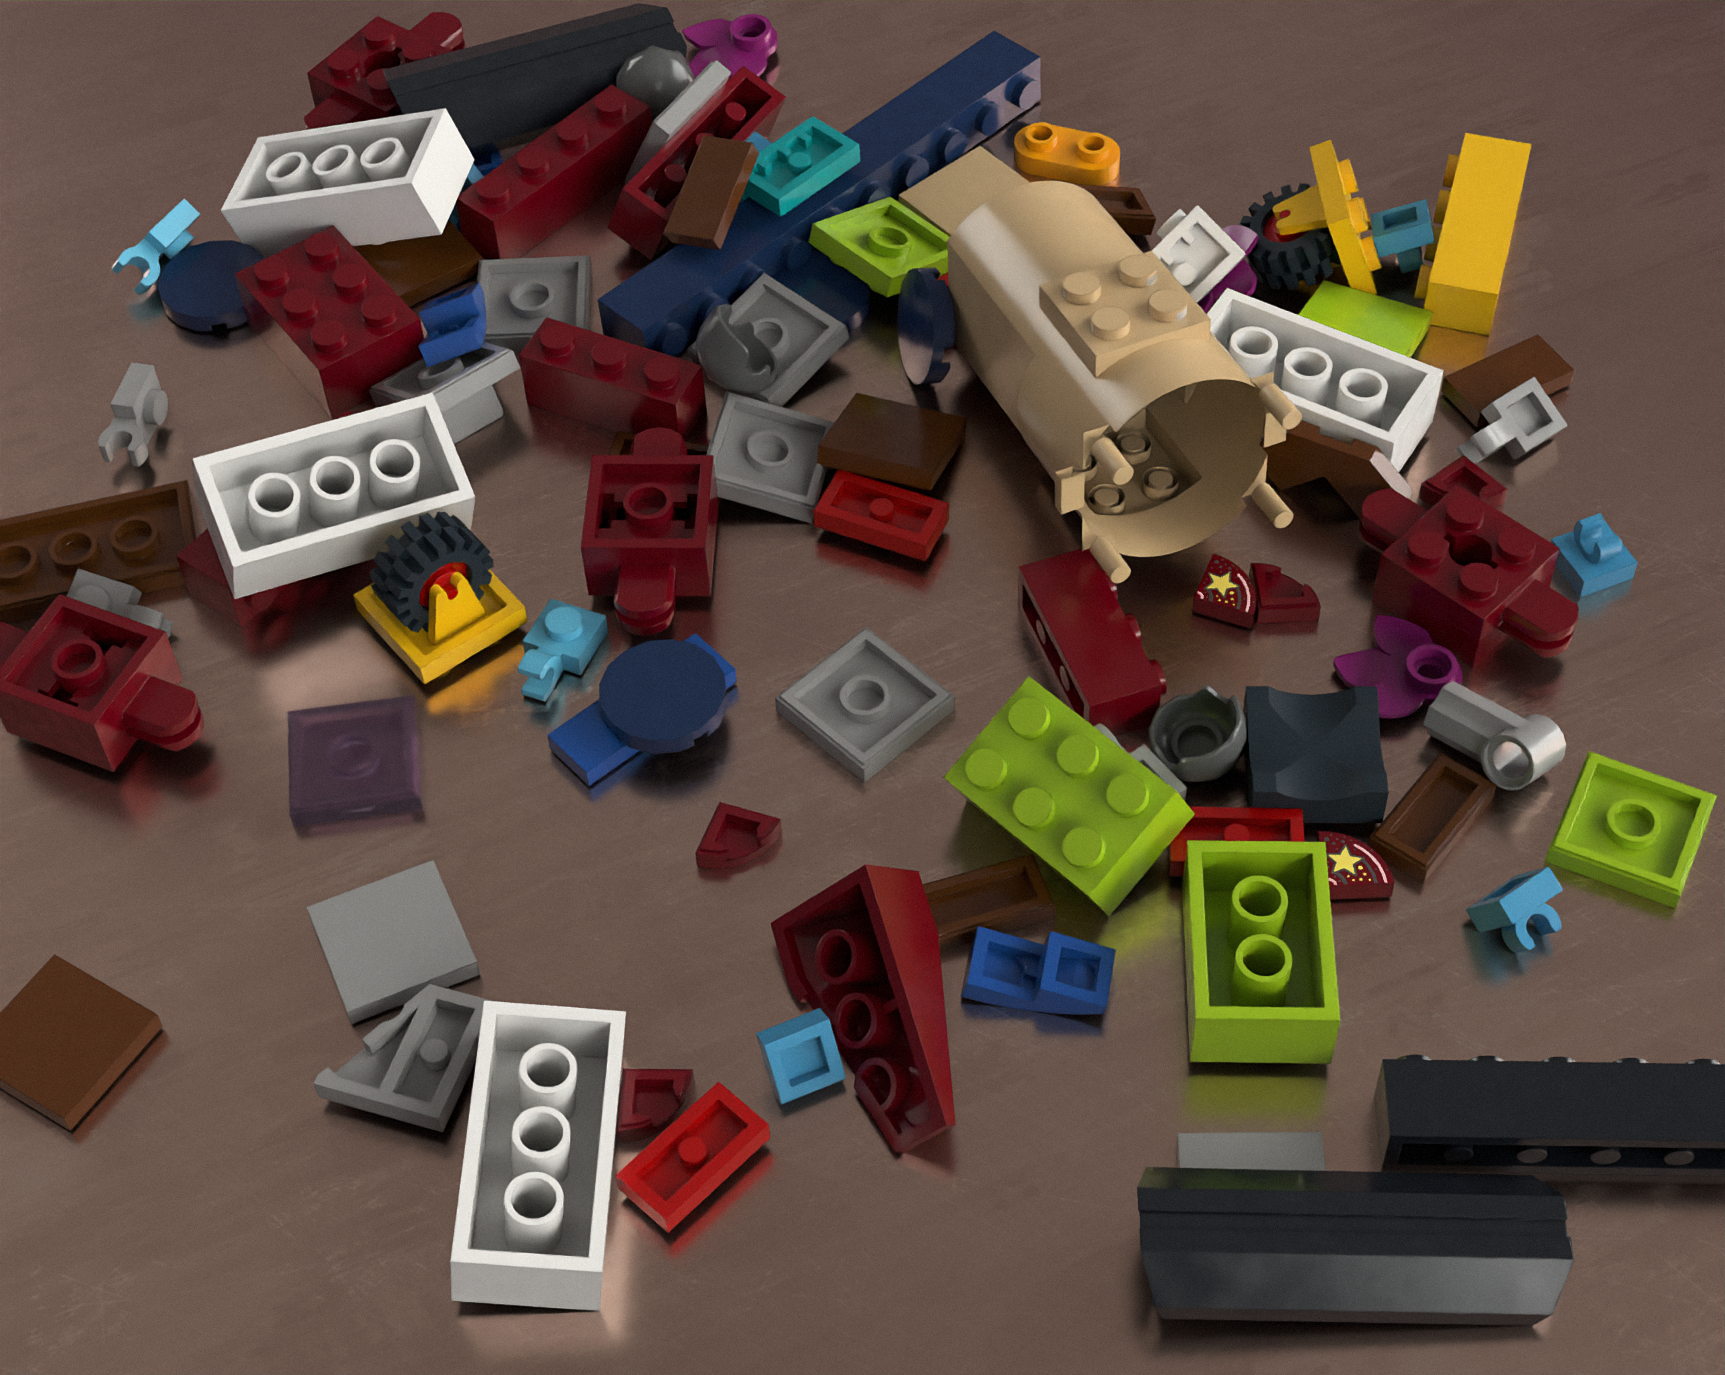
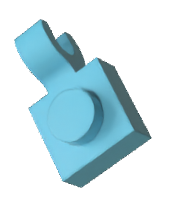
[112,199,200,295]
[518,599,608,701]

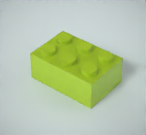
[943,676,1195,916]
[1182,840,1340,1064]

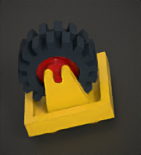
[1240,140,1382,295]
[353,512,528,685]

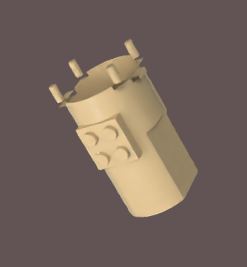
[947,181,1302,583]

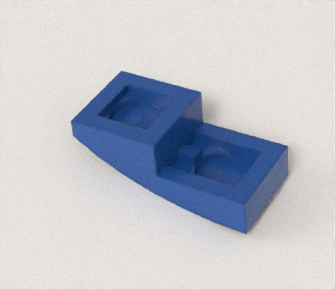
[419,282,486,367]
[960,926,1116,1015]

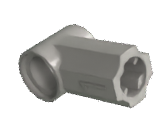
[1423,681,1566,791]

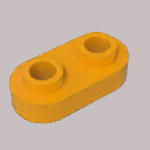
[1014,122,1120,186]

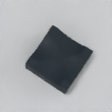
[1243,686,1389,823]

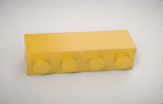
[1414,133,1532,336]

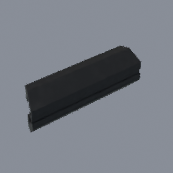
[383,3,687,158]
[1137,1167,1574,1326]

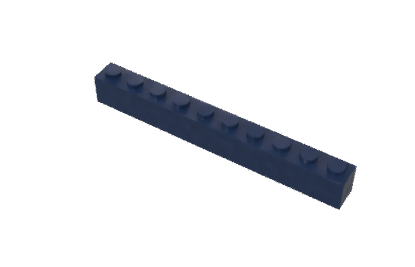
[597,31,1041,357]

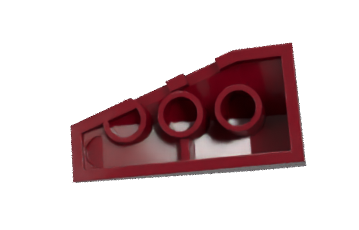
[770,864,956,1152]

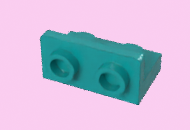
[740,116,861,217]

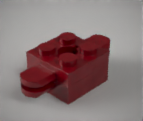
[303,12,466,130]
[581,427,719,636]
[1357,485,1579,668]
[0,594,204,772]

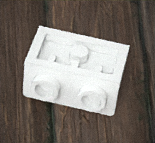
[1152,205,1246,304]

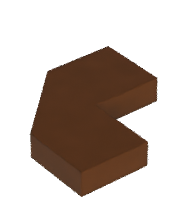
[1259,420,1413,519]

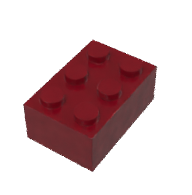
[234,225,424,419]

